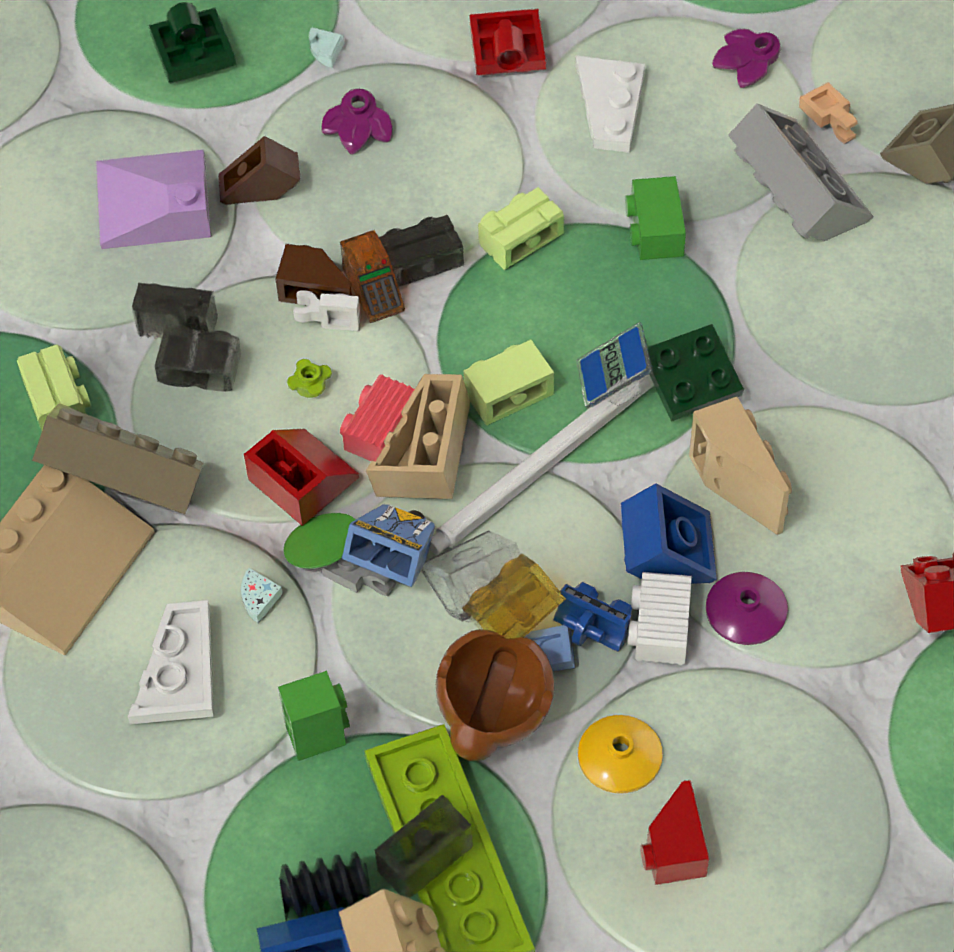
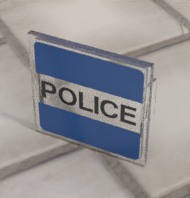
[576,322,653,409]

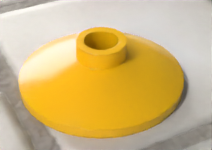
[578,715,663,793]

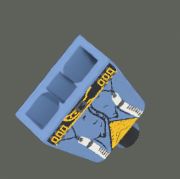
[342,504,435,587]

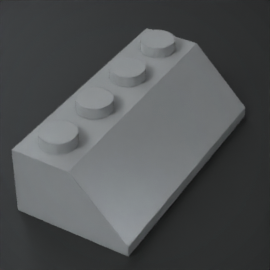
[728,104,874,241]

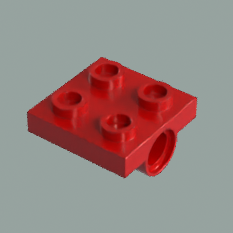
[469,9,546,75]

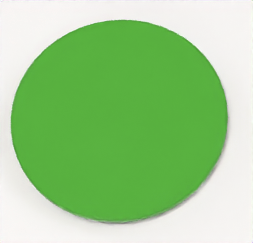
[284,513,356,569]

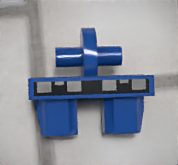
[553,582,632,652]

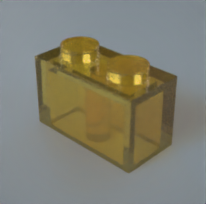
[461,553,566,639]

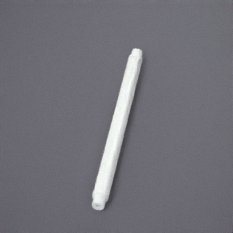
[430,368,654,555]

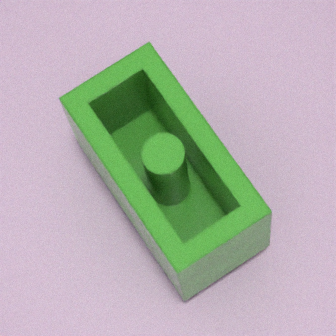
[625,176,686,260]
[278,671,350,761]

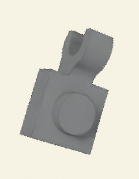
[322,559,396,596]

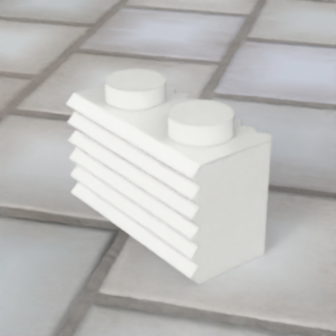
[628,572,692,665]

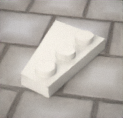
[575,56,645,153]
[128,600,214,724]

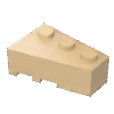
[366,374,470,499]

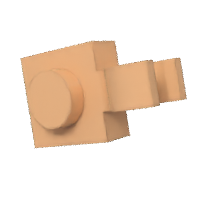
[799,82,858,144]

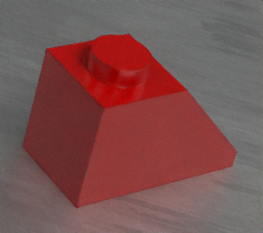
[641,780,709,885]

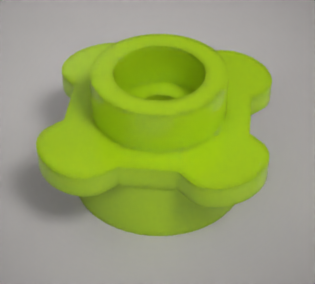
[287,359,332,398]

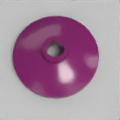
[706,572,788,645]

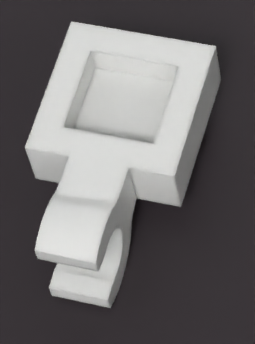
[293,290,361,331]

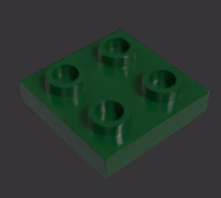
[149,2,236,83]
[643,324,744,422]

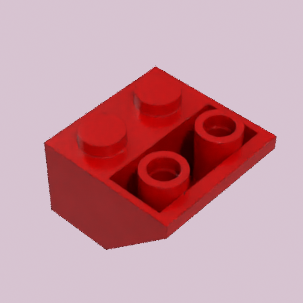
[244,428,359,526]
[901,553,954,633]

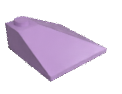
[96,149,211,249]

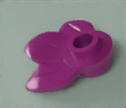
[712,29,781,88]
[322,89,392,155]

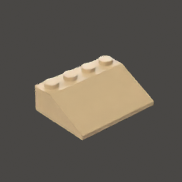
[0,465,155,656]

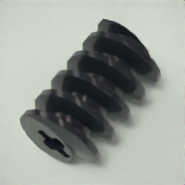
[279,851,372,921]

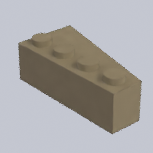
[32,403,204,514]

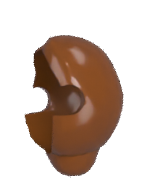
[435,629,555,761]

